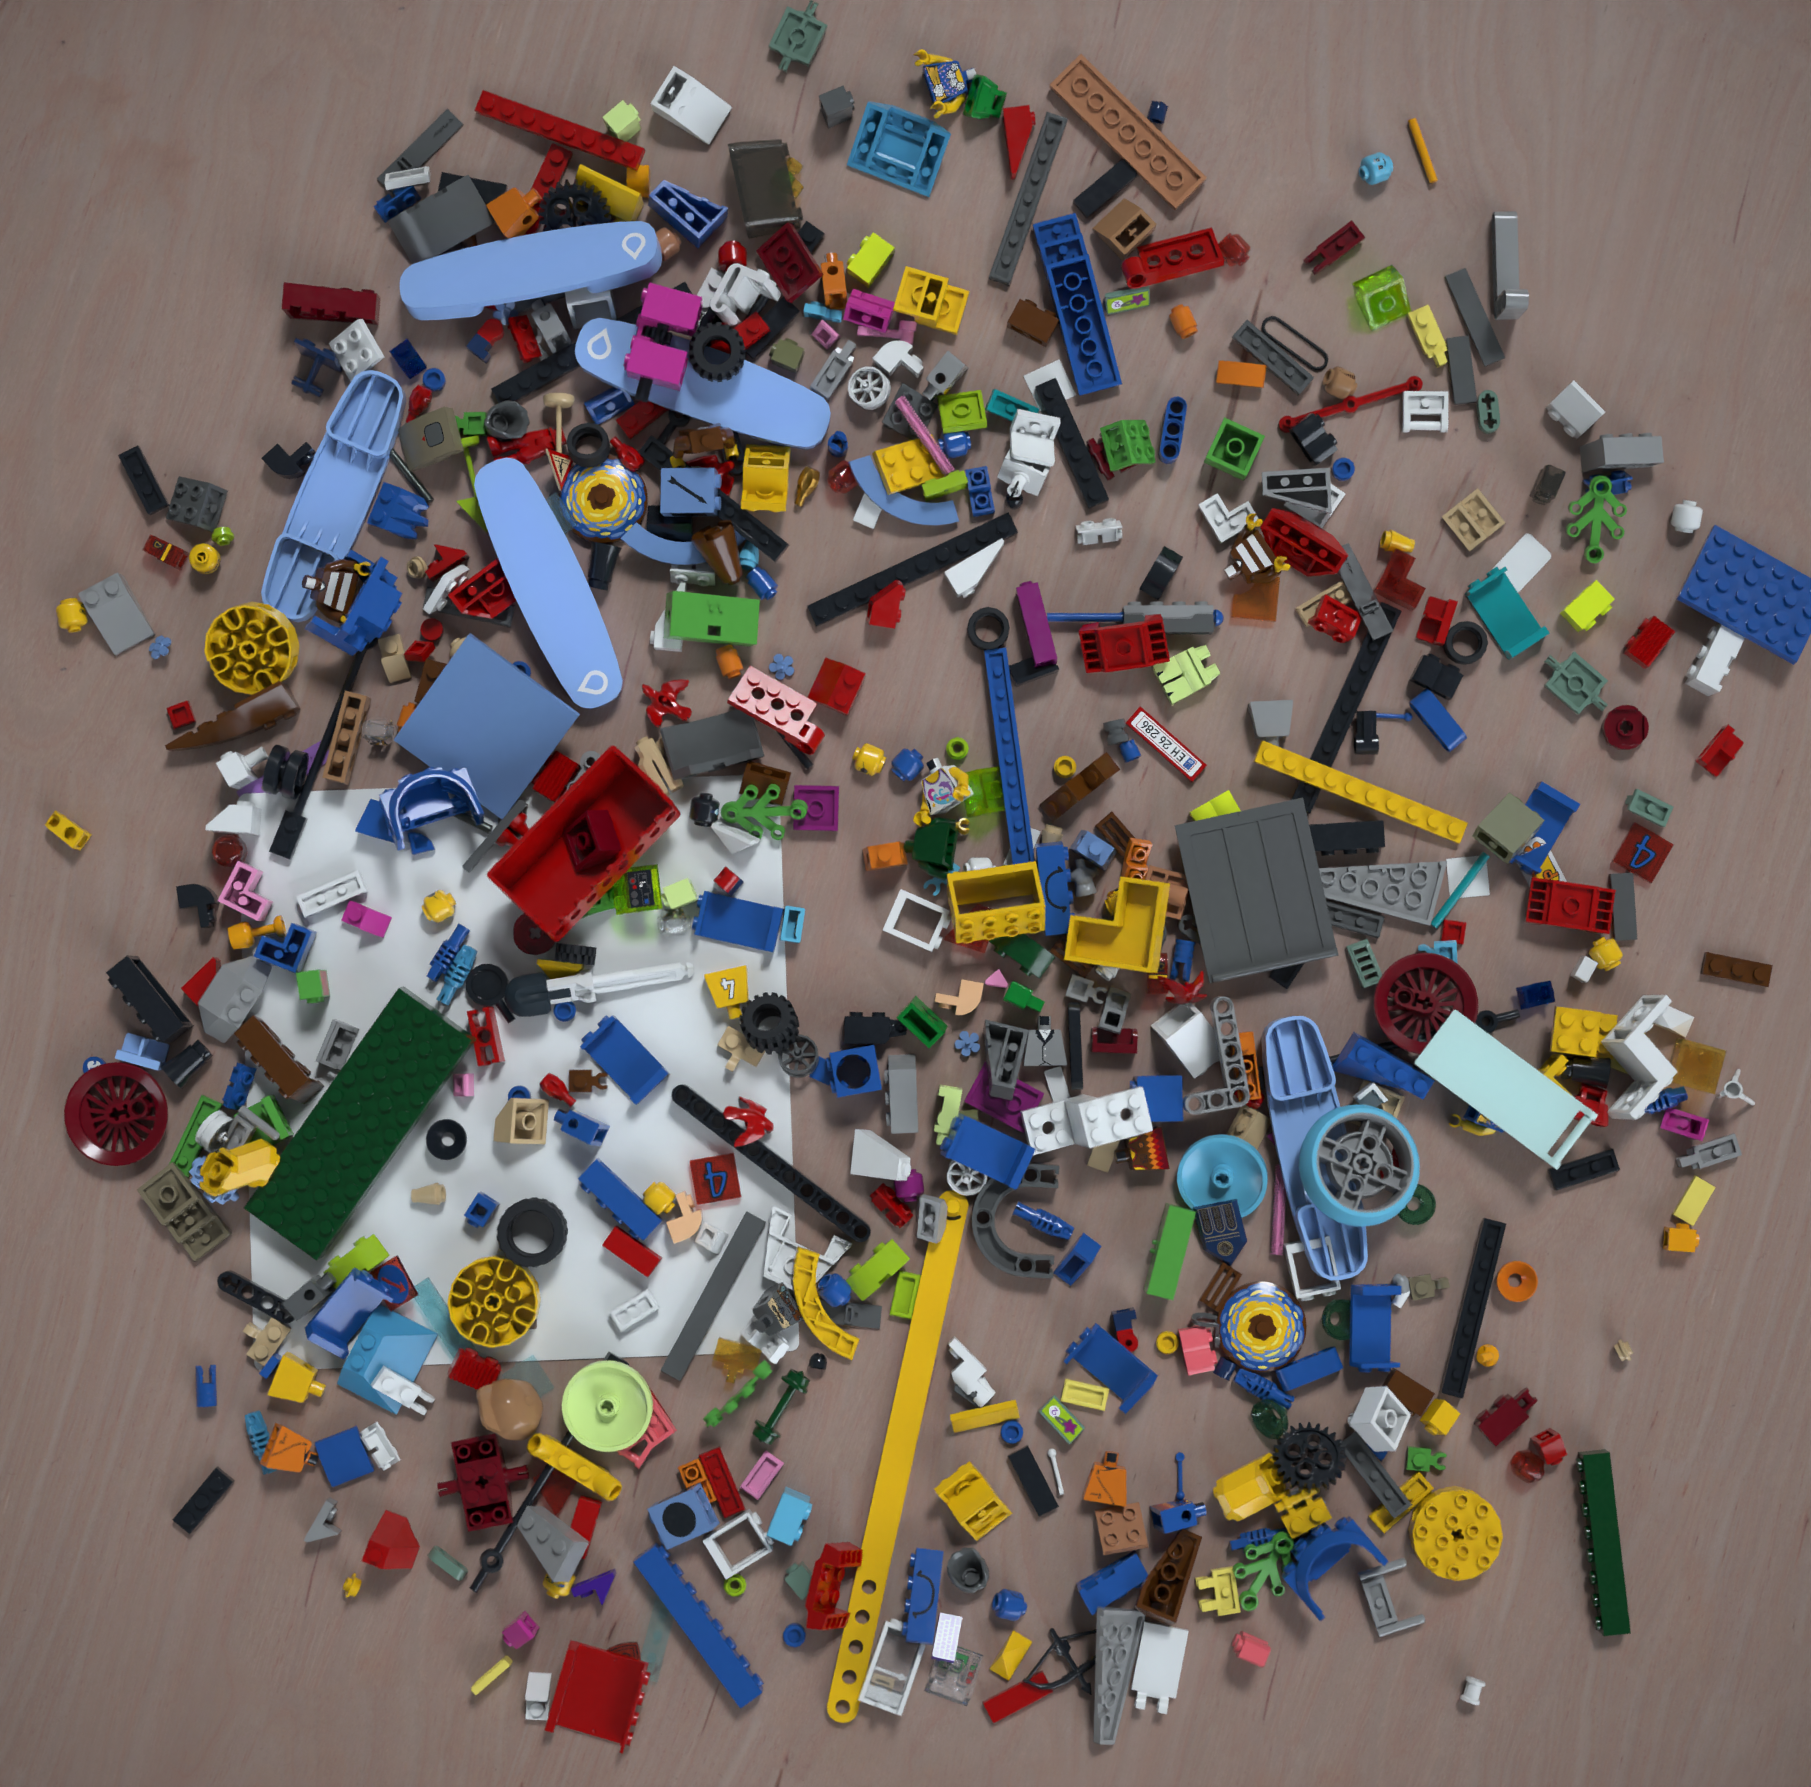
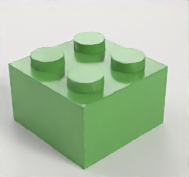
[1204,417,1265,481]

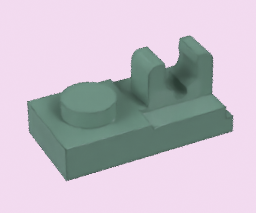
[1624,789,1674,827]

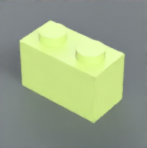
[603,100,641,142]
[661,878,698,910]

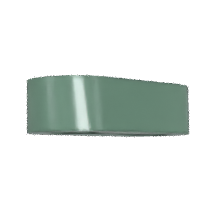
[1476,390,1500,434]
[428,1545,468,1581]

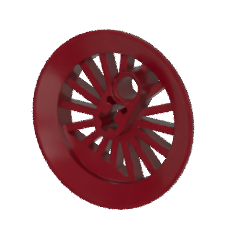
[1374,953,1478,1054]
[64,1062,168,1166]

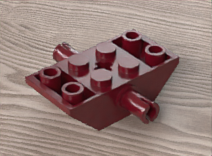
[437,1433,529,1532]

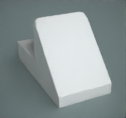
[525,1672,552,1720]

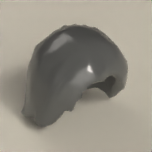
[484,400,530,440]
[947,1547,989,1594]

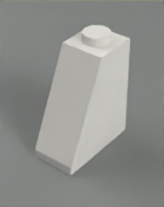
[850,1129,911,1181]

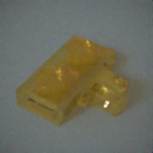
[713,1337,762,1384]

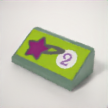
[1103,286,1150,315]
[1038,1395,1085,1445]

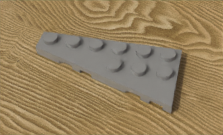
[1319,861,1447,926]
[1093,1607,1145,1745]

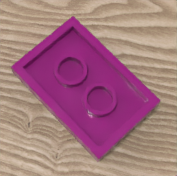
[964,1062,1045,1133]

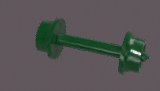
[752,1369,810,1445]

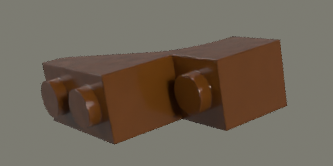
[1039,752,1120,822]

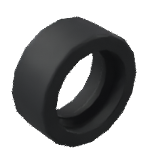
[566,423,611,468]
[967,607,1010,650]
[1443,621,1488,665]

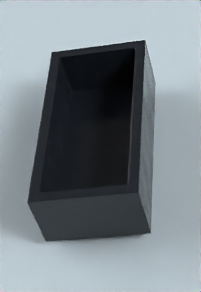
[106,955,194,1043]

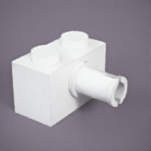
[997,448,1051,497]
[216,746,268,790]

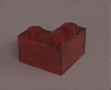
[1373,548,1426,612]

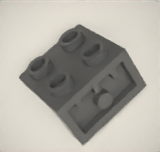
[166,477,228,532]

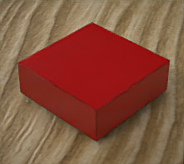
[404,641,436,662]
[166,700,196,730]
[1440,919,1466,945]

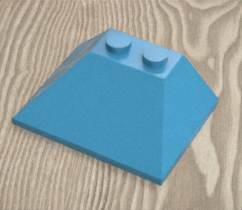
[847,101,951,197]
[337,1304,438,1415]

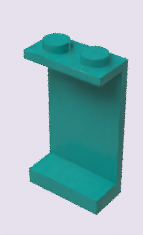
[1464,566,1550,660]

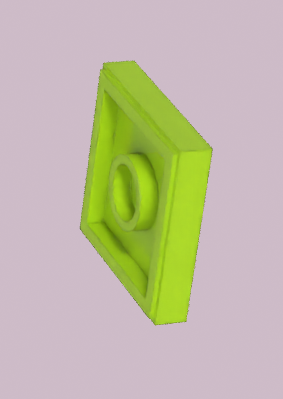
[937,390,987,434]

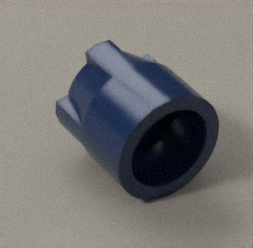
[1147,101,1168,124]
[1213,1357,1237,1381]

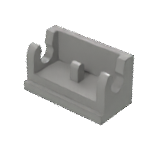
[315,1019,359,1070]

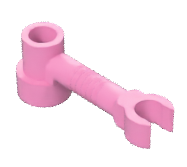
[857,320,917,345]

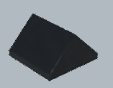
[646,505,693,542]

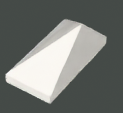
[711,821,760,854]
[1653,1006,1694,1038]

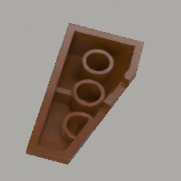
[1135,1529,1202,1624]

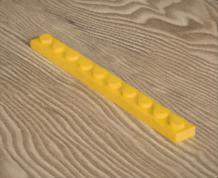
[1253,740,1468,844]

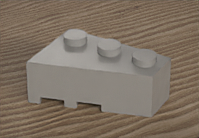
[1262,468,1332,514]
[884,1054,918,1134]

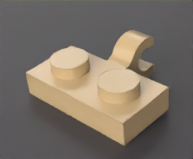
[717,1026,765,1072]
[243,1317,292,1366]

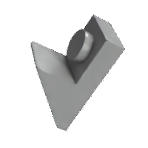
[304,1497,342,1542]

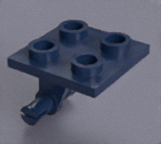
[291,338,343,398]

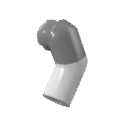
[1391,1274,1411,1308]

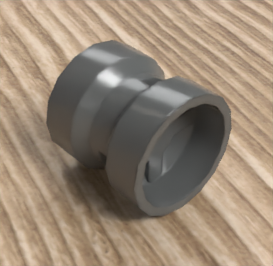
[1103,719,1129,746]

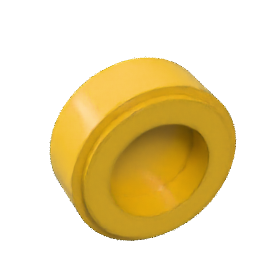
[1156,1331,1179,1354]

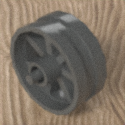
[778,1034,819,1078]

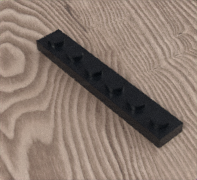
[1035,378,1109,509]

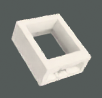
[883,889,951,952]
[1283,1236,1341,1301]
[702,1509,774,1579]

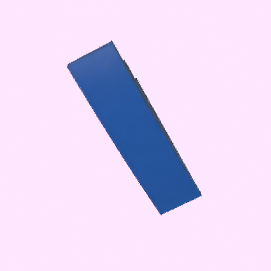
[1032,213,1122,396]

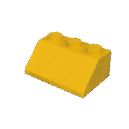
[575,164,644,222]

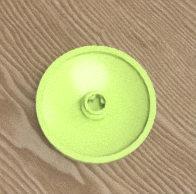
[562,1361,653,1452]

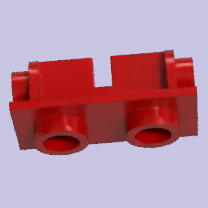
[508,315,542,364]
[869,1183,913,1228]

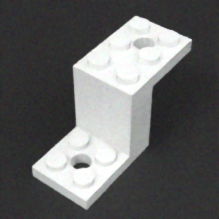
[1601,995,1678,1120]
[1020,1086,1153,1155]

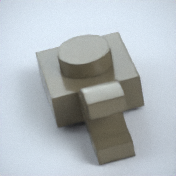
[1408,1273,1450,1301]

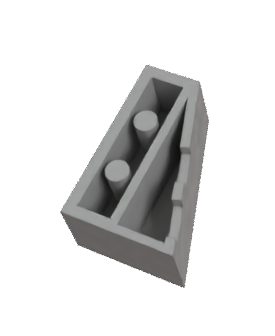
[1580,433,1664,473]
[517,1506,589,1582]

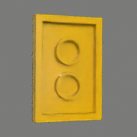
[872,434,948,495]

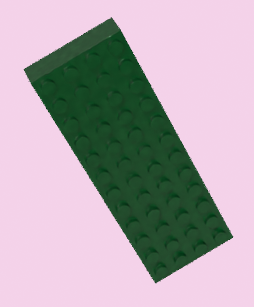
[244,986,477,1261]

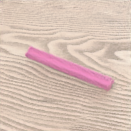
[895,396,955,476]
[1270,1164,1286,1255]

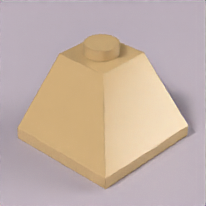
[493,1098,549,1144]

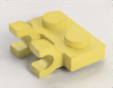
[1195,1566,1241,1616]

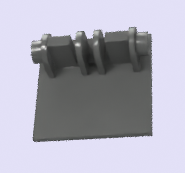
[882,383,938,440]

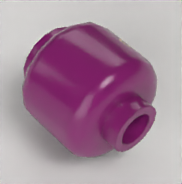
[894,1169,924,1202]

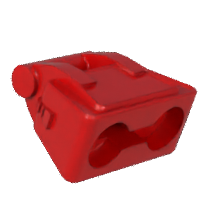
[1573,1083,1609,1127]

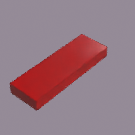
[699,1446,746,1518]
[983,1670,1053,1723]

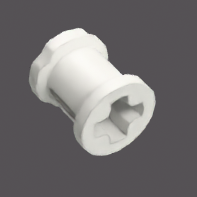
[1460,1676,1486,1705]

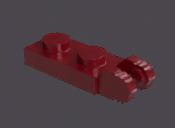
[1303,220,1365,275]

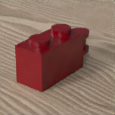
[1474,1388,1538,1447]

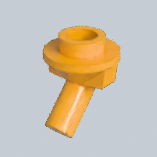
[1476,1344,1499,1367]

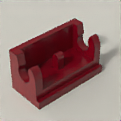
[1091,1027,1138,1054]

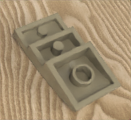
[137,1162,232,1261]

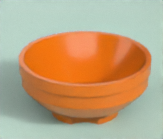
[1496,1261,1538,1302]

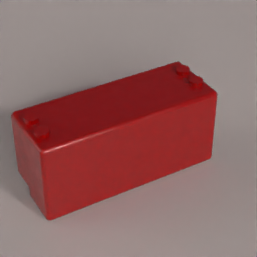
[487,745,680,942]

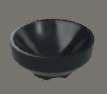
[426,1119,467,1160]

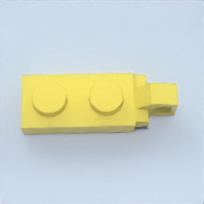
[1407,304,1448,368]

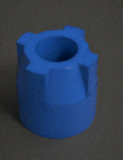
[1119,739,1141,763]

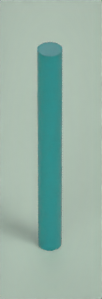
[1431,852,1490,929]

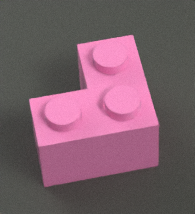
[218,861,273,922]

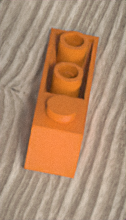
[1229,1031,1261,1101]

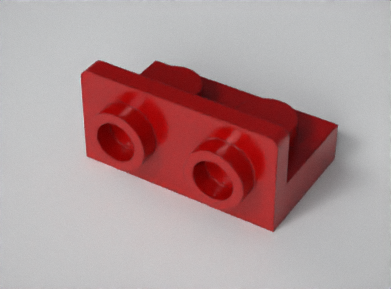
[1308,594,1362,643]

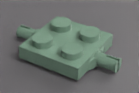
[769,0,828,72]
[1544,651,1608,715]

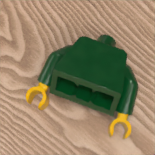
[904,817,970,881]

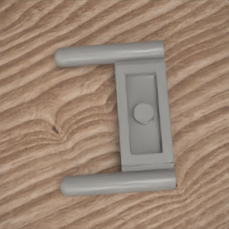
[217,1105,280,1153]
[1358,1558,1425,1638]

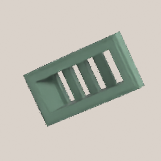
[1346,939,1382,988]

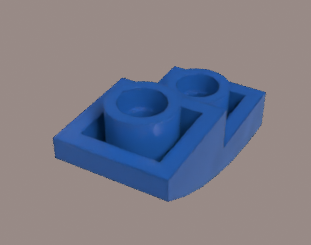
[965,466,995,517]

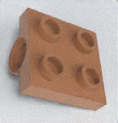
[1145,865,1189,921]
[1095,1502,1148,1555]

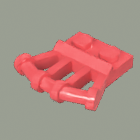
[617,1396,677,1469]

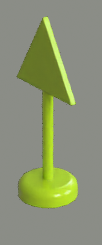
[456,436,488,533]

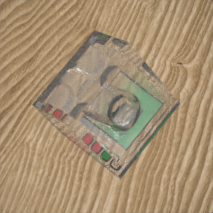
[924,1646,983,1706]

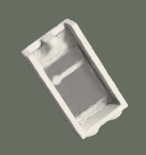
[857,1618,926,1716]

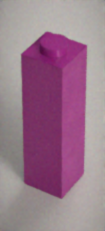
[1016,581,1057,669]

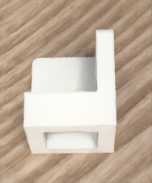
[1352,1083,1388,1107]

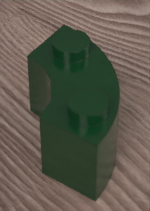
[989,934,1055,979]

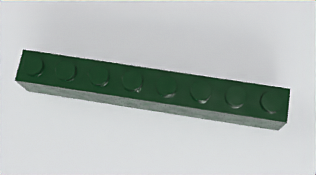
[1576,1449,1631,1636]

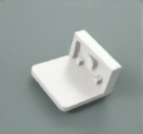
[1009,409,1060,466]

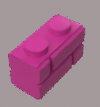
[843,289,895,333]

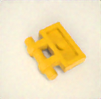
[1275,1488,1332,1539]

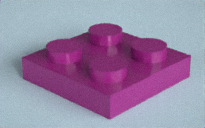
[793,785,839,831]

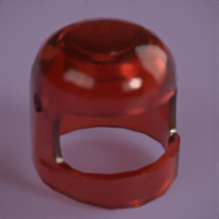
[211,834,247,867]

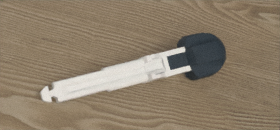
[504,962,694,1017]

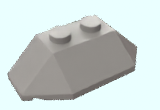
[198,955,272,1043]

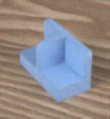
[115,1033,170,1071]

